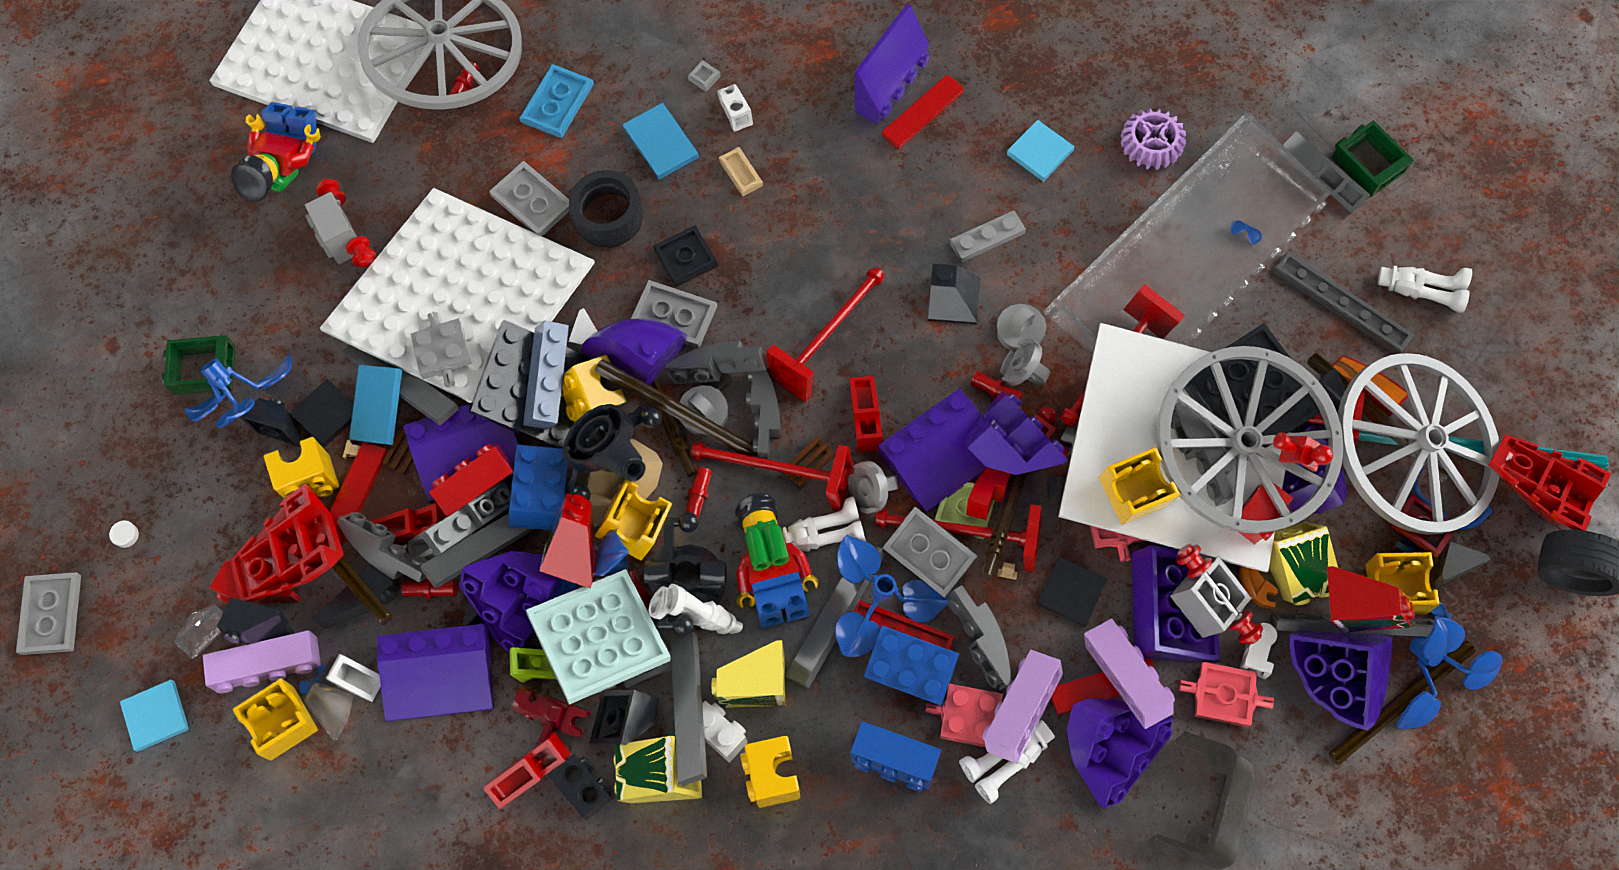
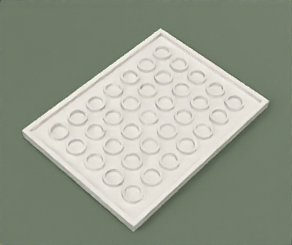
[210,0,425,143]

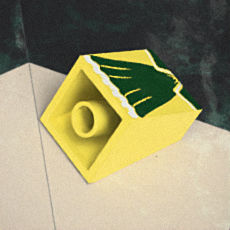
[1269,522,1338,605]
[712,640,785,708]
[614,736,702,803]

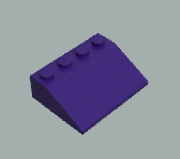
[855,4,930,124]
[878,388,987,513]
[403,403,519,503]
[1132,545,1220,662]
[377,624,494,722]

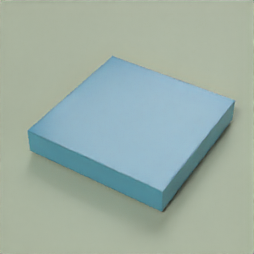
[1007,120,1075,182]
[120,680,189,752]

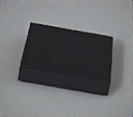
[653,225,718,288]
[290,379,354,447]
[1037,556,1108,627]

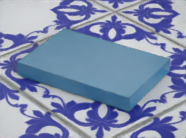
[520,64,594,139]
[623,103,699,180]
[349,365,402,445]

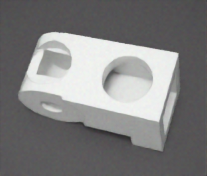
[717,84,753,132]
[1239,623,1277,679]

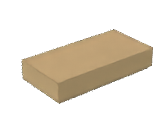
[719,147,763,197]

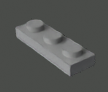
[950,210,1026,263]

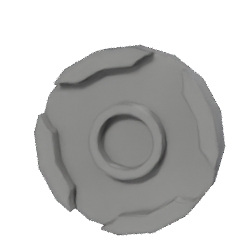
[996,304,1046,352]
[1000,338,1050,386]
[680,385,728,436]
[848,461,899,514]

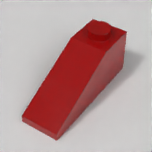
[209,560,301,604]

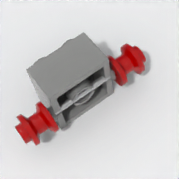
[305,179,376,268]
[1170,544,1263,645]

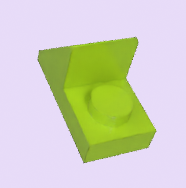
[510,647,557,682]

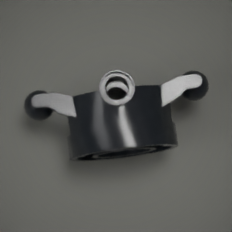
[564,404,662,501]
[644,512,727,636]

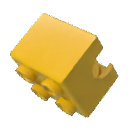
[561,355,626,423]
[264,437,340,498]
[1098,447,1180,525]
[595,479,672,560]
[1365,552,1440,615]
[233,678,318,761]
[740,736,801,808]

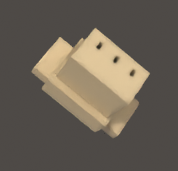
[343,440,361,460]
[997,562,1017,580]

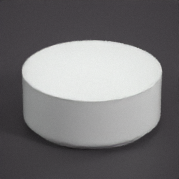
[109,521,139,548]

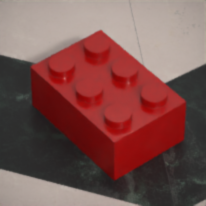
[429,443,514,517]

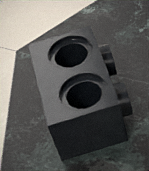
[548,754,612,821]

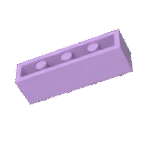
[1084,619,1175,729]
[203,630,321,693]
[983,650,1063,764]

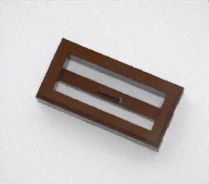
[382,420,413,475]
[783,436,836,490]

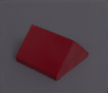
[1387,494,1455,558]

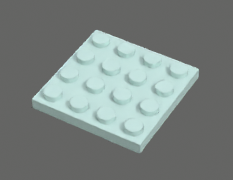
[526,569,670,704]

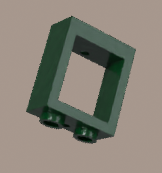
[1331,120,1414,197]
[162,335,235,395]

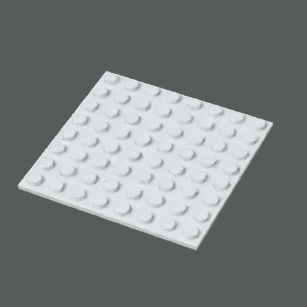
[320,188,595,403]
[1058,323,1292,572]

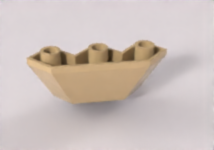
[584,439,663,527]

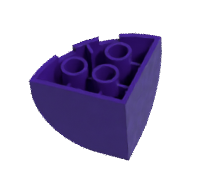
[580,318,687,385]
[1290,631,1392,730]

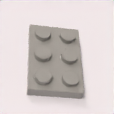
[489,161,569,236]
[631,280,717,348]
[883,507,978,598]
[16,572,81,655]

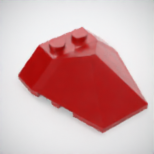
[1488,434,1611,531]
[230,484,344,602]

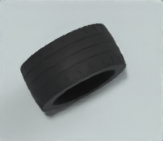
[569,170,643,248]
[1538,530,1619,596]

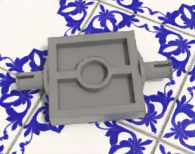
[410,312,472,387]

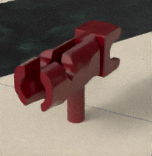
[512,686,592,744]

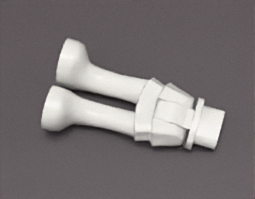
[1378,266,1472,313]
[782,497,866,552]
[649,584,743,634]
[959,720,1055,804]

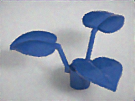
[185,354,292,428]
[556,531,629,598]
[835,535,948,657]
[1395,616,1503,729]

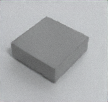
[688,60,721,92]

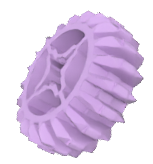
[1121,108,1186,170]

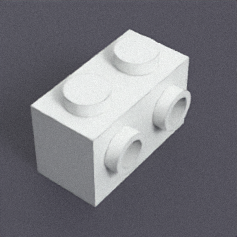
[702,700,748,763]

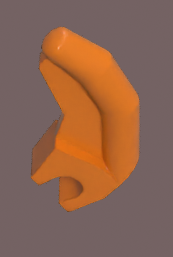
[1239,565,1278,610]

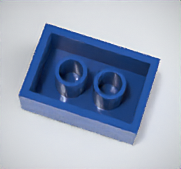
[509,445,568,530]
[864,625,960,705]
[850,721,941,792]

